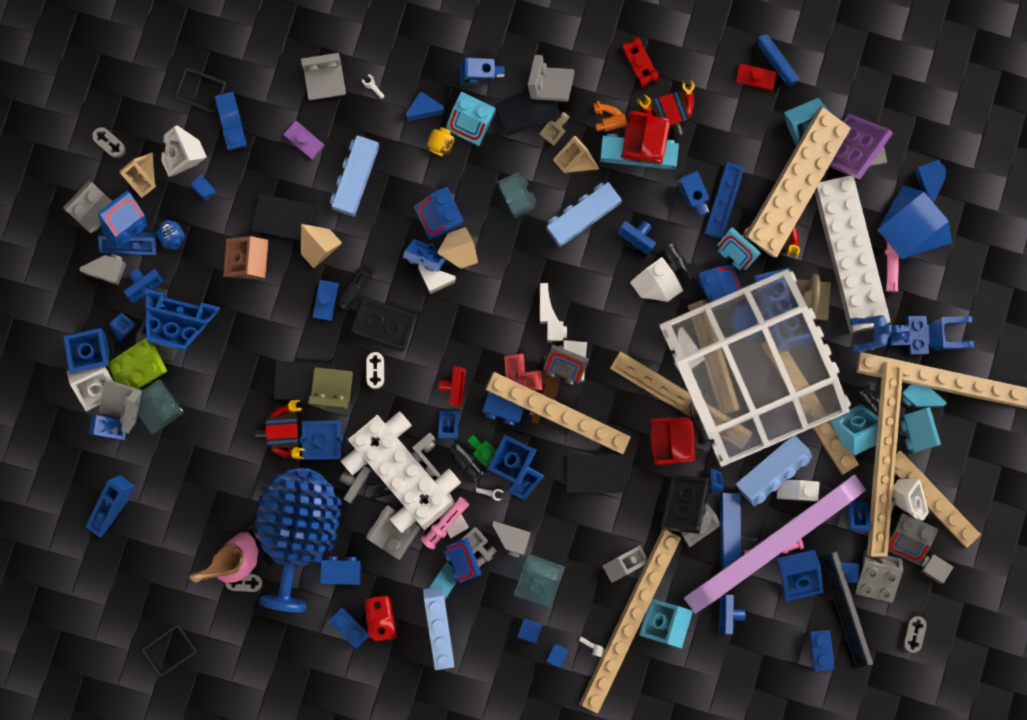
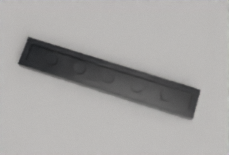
[820,552,873,668]

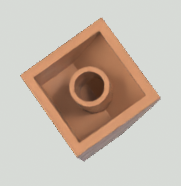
[223,236,268,279]

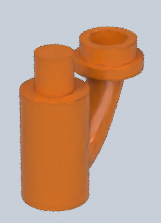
[593,100,627,132]

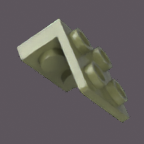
[308,367,353,410]

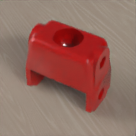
[621,111,670,164]
[650,417,696,466]
[365,596,397,641]

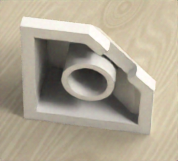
[161,126,207,177]
[630,257,683,302]
[66,366,113,411]
[892,478,929,521]

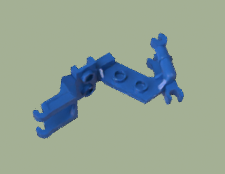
[850,315,975,355]

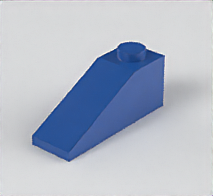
[86,475,135,538]

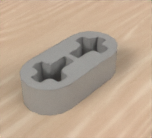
[93,127,125,158]
[225,574,263,592]
[903,616,926,653]

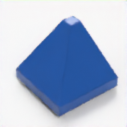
[109,313,136,342]
[710,468,724,494]

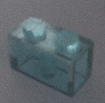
[498,172,537,219]

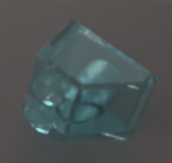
[138,379,184,435]
[514,554,565,608]

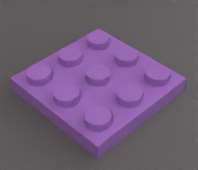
[829,114,893,179]

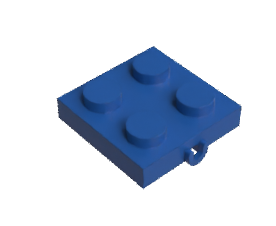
[403,239,447,272]
[300,420,343,460]

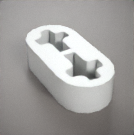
[366,352,384,389]

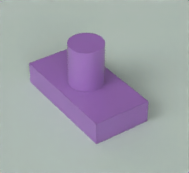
[283,121,325,160]

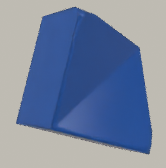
[191,175,216,200]
[840,562,859,583]
[518,619,542,643]
[546,644,568,667]

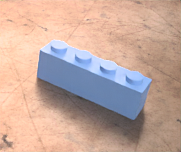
[330,135,379,217]
[546,182,622,247]
[736,435,812,507]
[423,587,454,670]

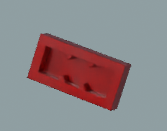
[735,64,777,91]
[439,366,466,407]

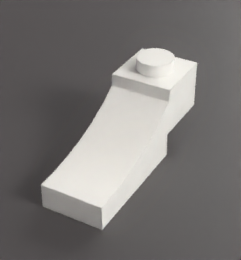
[540,283,567,343]

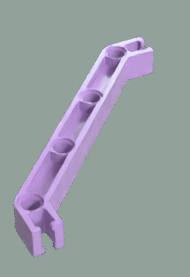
[684,474,866,614]

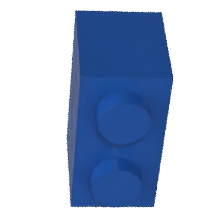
[483,392,524,426]
[320,557,361,585]
[328,608,369,649]
[808,630,835,671]

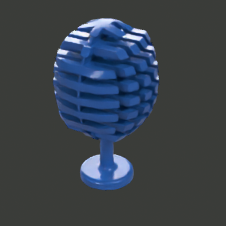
[254,468,342,612]

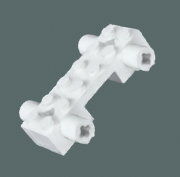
[341,411,461,533]

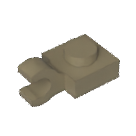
[539,112,569,146]

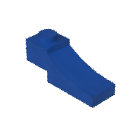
[215,92,247,151]

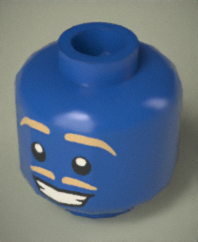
[156,220,185,250]

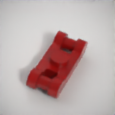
[621,36,660,88]

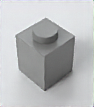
[920,554,953,584]

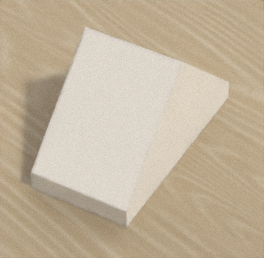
[418,264,456,294]

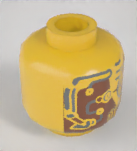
[427,127,455,156]

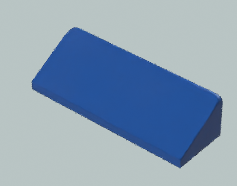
[756,35,800,87]
[98,231,157,255]

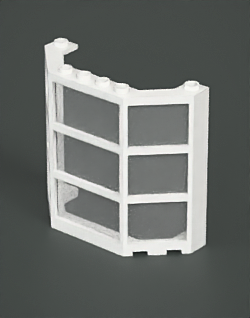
[659,269,851,467]

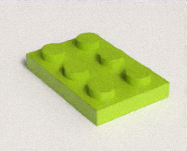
[108,338,167,389]

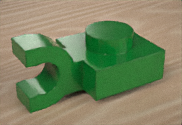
[467,435,496,467]

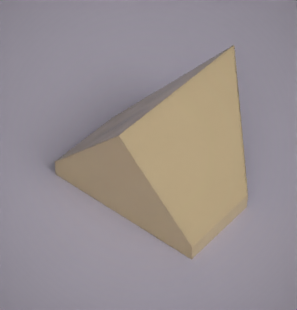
[553,136,599,174]
[119,153,156,198]
[301,224,342,268]
[437,227,478,269]

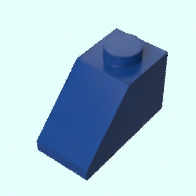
[915,160,947,202]

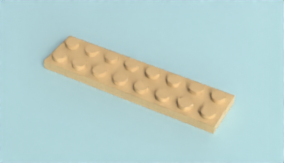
[745,107,851,258]

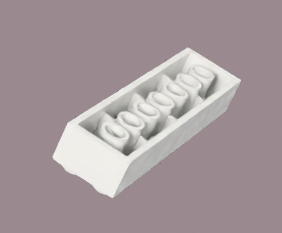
[814,176,891,334]

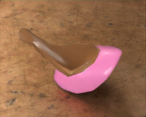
[189,532,258,583]

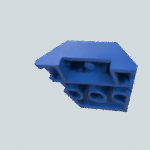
[877,185,952,259]
[146,289,220,351]

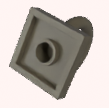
[795,274,831,321]

